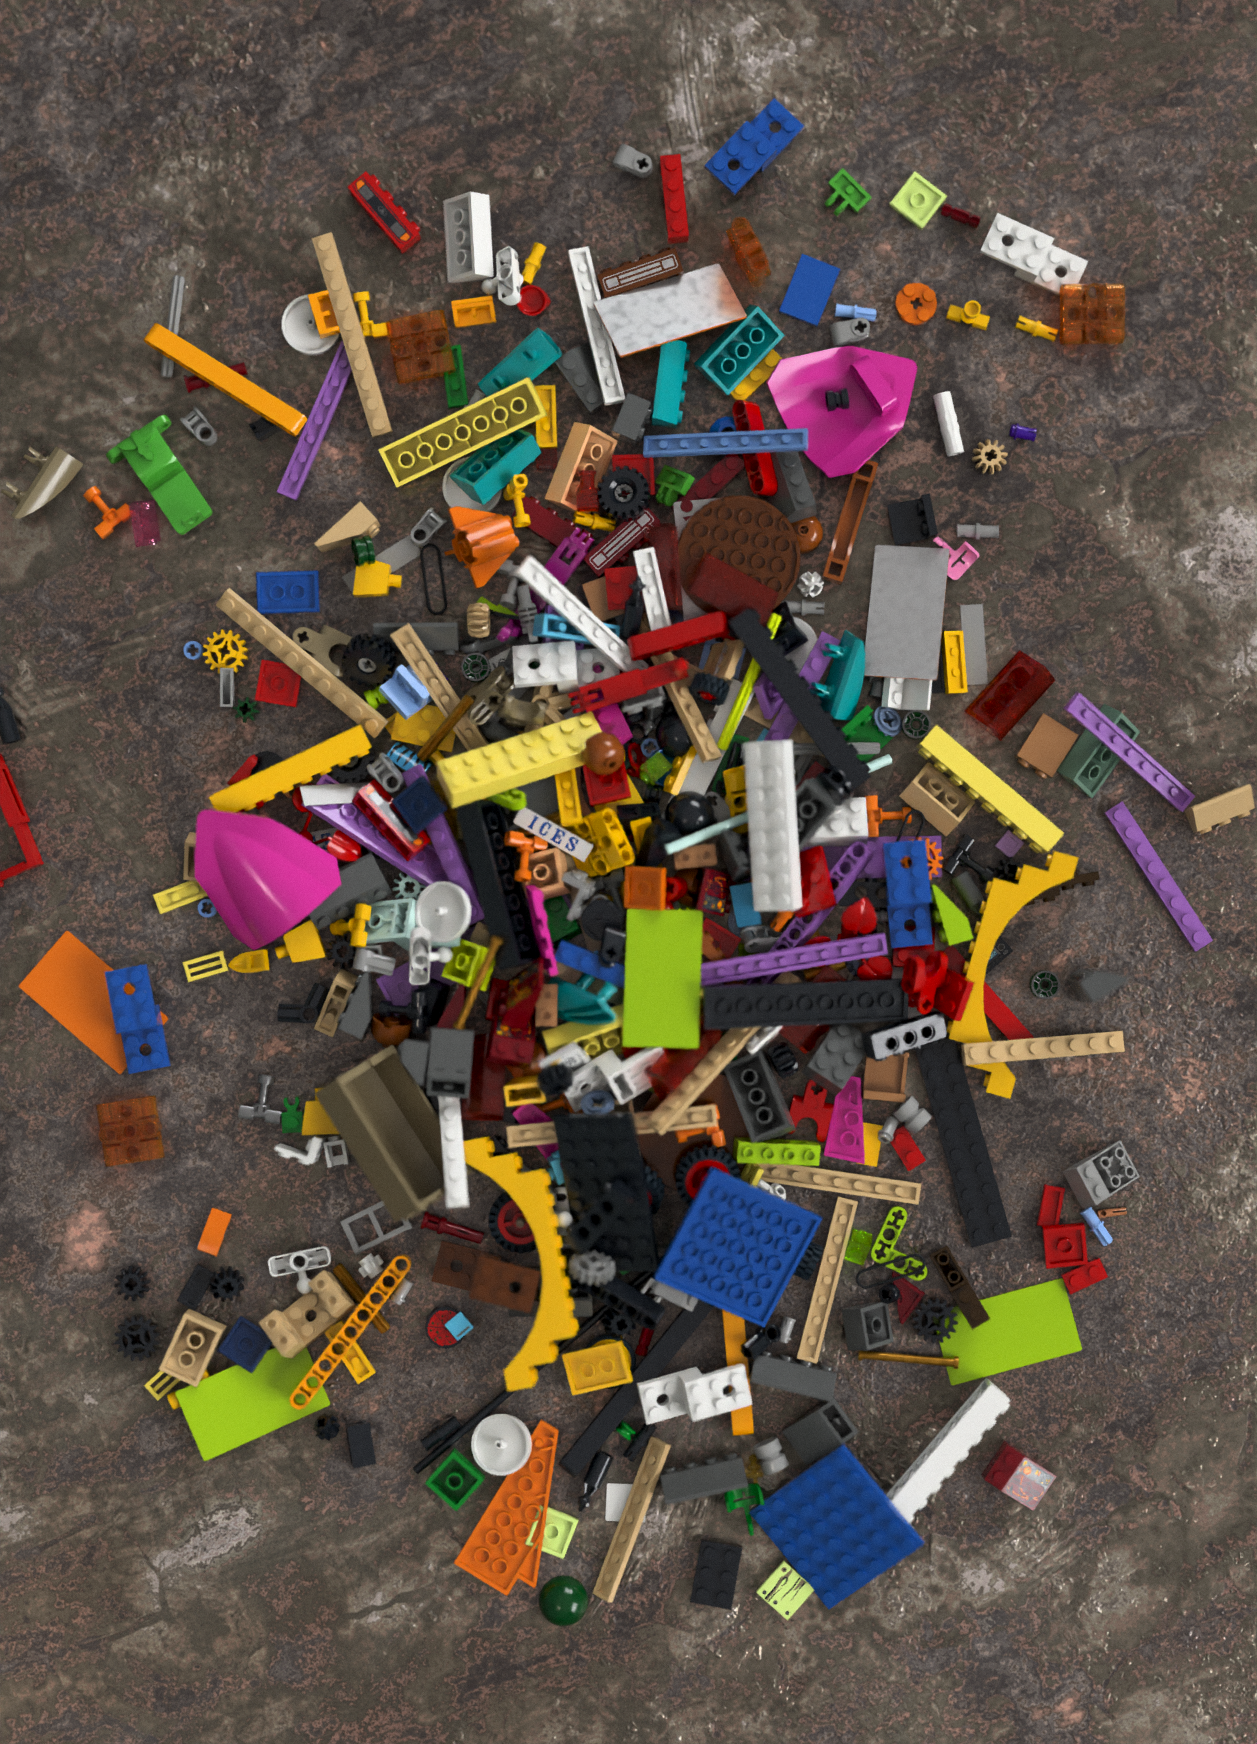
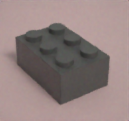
[801,1023,865,1096]

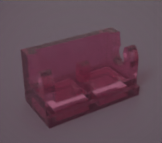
[129,500,161,547]

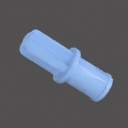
[835,303,877,321]
[1080,1207,1113,1246]

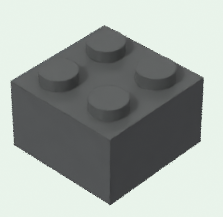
[612,393,653,447]

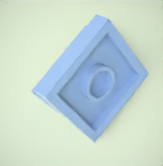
[379,664,433,720]

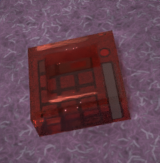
[536,448,558,471]

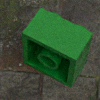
[425,1447,485,1511]

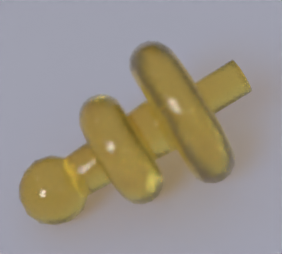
[746,1455,764,1484]

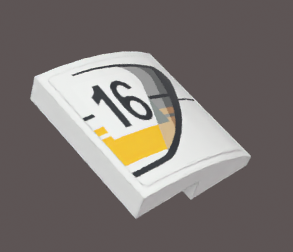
[539,1041,592,1073]

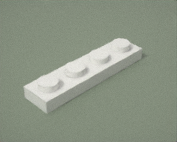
[633,547,671,631]

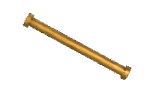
[452,935,503,1030]
[858,1351,959,1369]

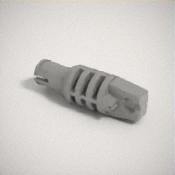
[516,585,538,644]

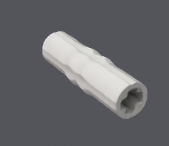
[933,391,964,456]

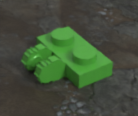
[825,168,872,216]
[655,465,695,507]

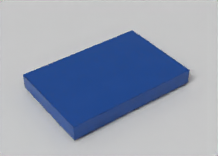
[779,254,840,327]
[256,570,320,614]

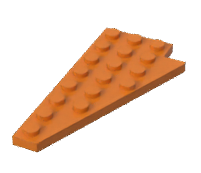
[454,1419,559,1596]

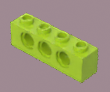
[733,1137,821,1166]

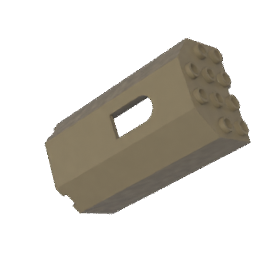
[314,1044,473,1222]

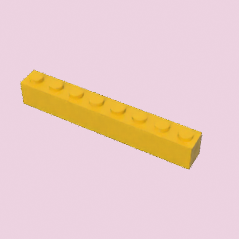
[209,723,372,813]

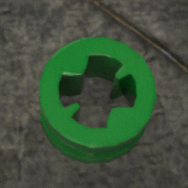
[615,1420,636,1441]

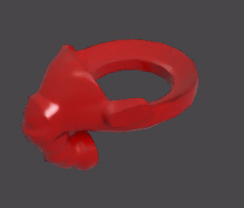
[626,742,647,779]

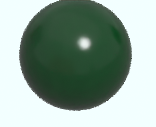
[538,1576,588,1626]

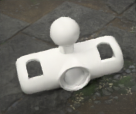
[481,246,523,306]
[409,927,453,985]
[553,1186,573,1249]
[268,1246,331,1294]

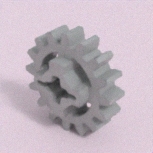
[569,1250,615,1285]

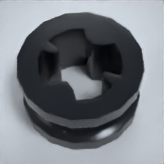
[879,1284,900,1304]

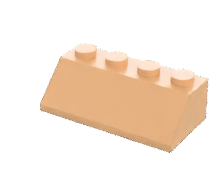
[545,422,618,514]

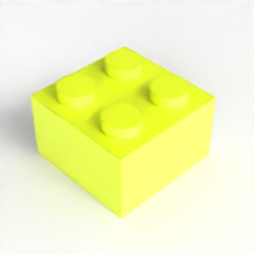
[441,939,496,991]

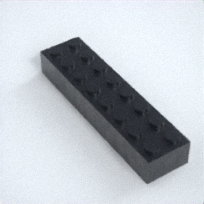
[456,800,541,971]

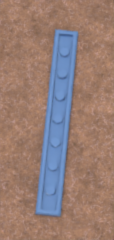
[643,428,808,458]

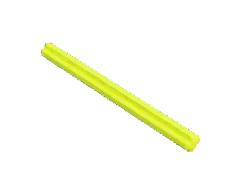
[717,613,781,751]

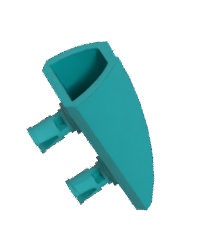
[477,328,562,397]
[809,630,865,720]
[548,973,617,1025]

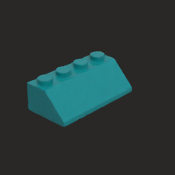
[694,304,785,395]
[652,340,690,429]
[449,429,542,505]

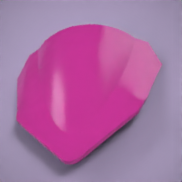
[766,346,917,478]
[195,809,341,951]

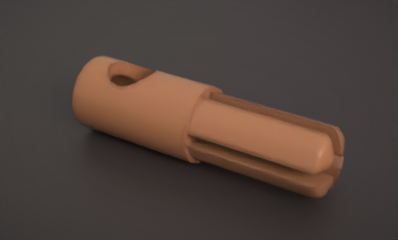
[1097,1207,1127,1218]

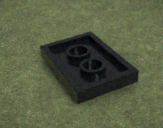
[690,1539,742,1610]

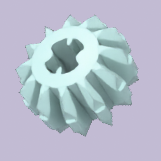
[392,873,426,900]

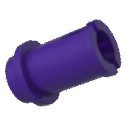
[1009,423,1037,442]

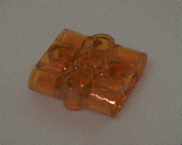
[726,217,771,287]
[1059,283,1125,345]
[386,310,456,384]
[96,1096,165,1167]

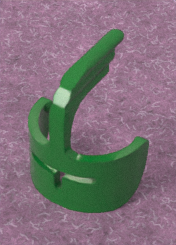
[724,1483,765,1536]

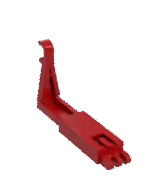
[567,657,689,714]
[0,753,44,888]

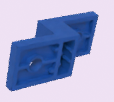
[704,98,804,196]
[883,839,933,948]
[105,964,171,1074]

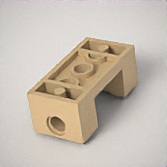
[259,1270,357,1359]

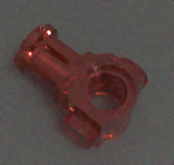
[576,470,599,512]

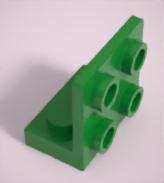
[842,705,893,763]
[528,895,583,949]

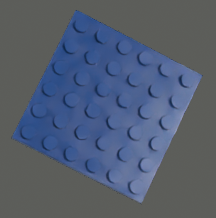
[653,1167,823,1327]
[749,1444,924,1609]

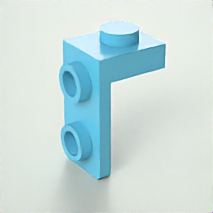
[547,1150,565,1185]

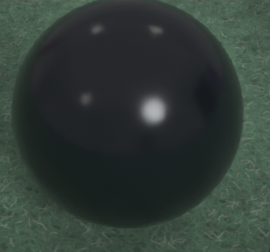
[656,710,697,759]
[665,791,714,837]

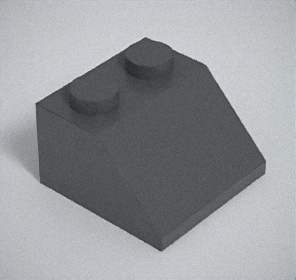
[842,1301,894,1351]

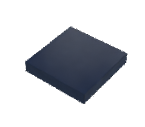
[392,775,448,834]
[217,1316,273,1374]

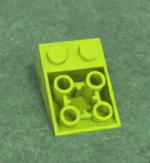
[930,884,973,946]

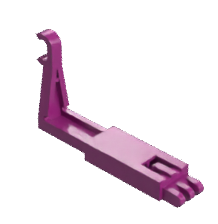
[496,527,594,643]

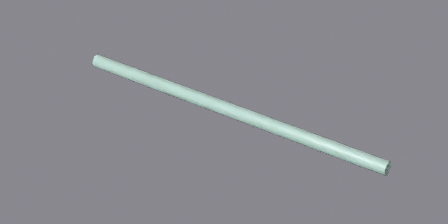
[664,754,892,855]

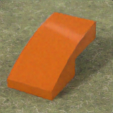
[197,1208,232,1257]

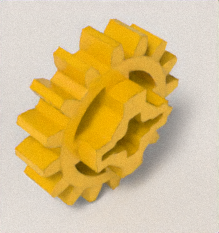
[202,629,249,674]

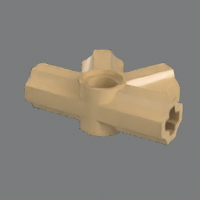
[523,685,572,734]

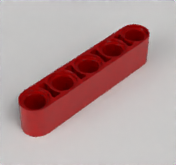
[732,399,778,496]
[627,611,730,661]

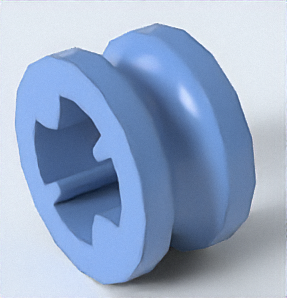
[183,641,203,660]
[641,738,660,758]
[198,899,217,917]

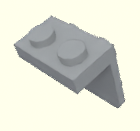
[622,686,666,715]
[562,869,597,921]

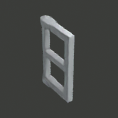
[340,1201,412,1255]

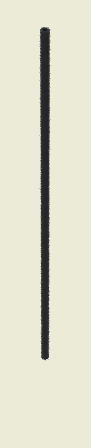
[413,1254,665,1474]

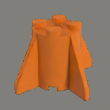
[444,506,519,589]

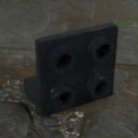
[887,493,938,545]
[759,601,808,656]

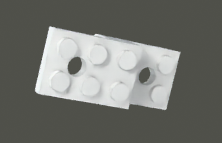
[980,213,1088,300]
[512,641,620,694]
[564,1047,674,1113]
[637,1363,753,1425]

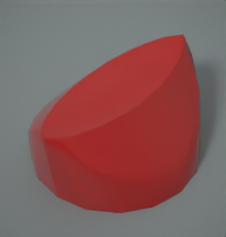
[517,285,551,316]

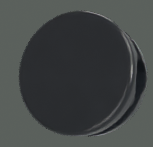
[815,766,854,806]

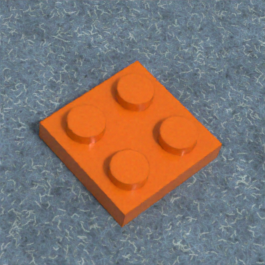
[624,866,666,911]

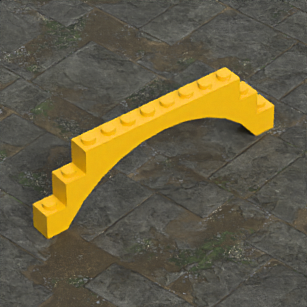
[946,850,1078,1099]
[463,1136,579,1391]

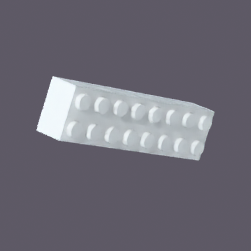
[743,740,802,911]
[886,1378,1010,1524]

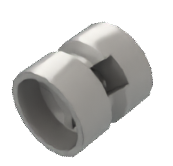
[892,1095,932,1135]
[753,1436,789,1475]

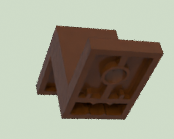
[432,1240,541,1313]

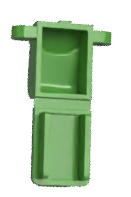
[106,415,213,535]

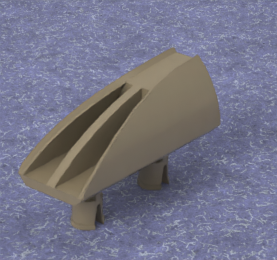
[0,446,83,519]

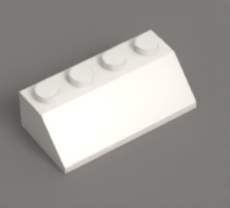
[443,191,494,283]

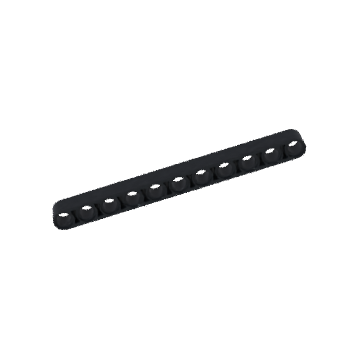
[558,1299,714,1478]

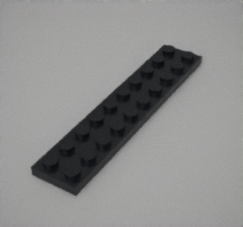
[703,978,908,1030]
[915,1038,1012,1248]

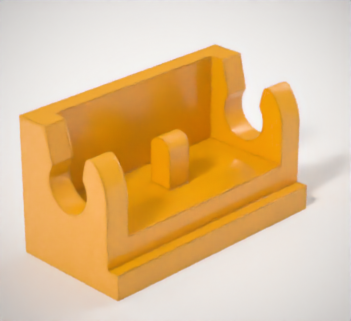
[308,290,340,339]
[451,296,496,328]

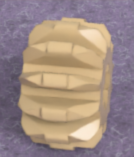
[972,439,1008,475]
[467,603,491,638]

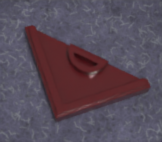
[892,1270,925,1325]

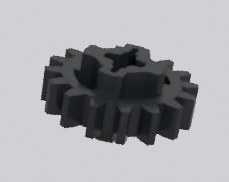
[912,1297,958,1344]
[114,1315,161,1361]

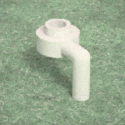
[756,1179,786,1200]

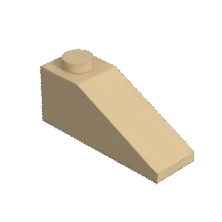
[314,969,358,1037]

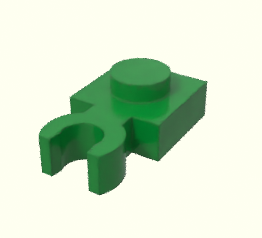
[281,1097,303,1133]

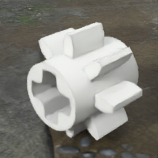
[797,571,824,597]
[358,1253,384,1279]

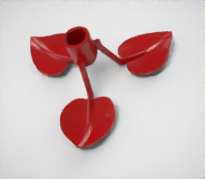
[292,782,362,862]
[803,897,892,980]

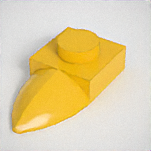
[228,949,269,973]

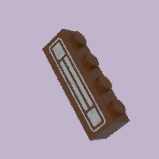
[597,247,683,299]

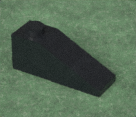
[635,816,683,867]

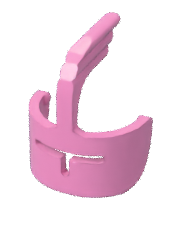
[933,537,979,580]

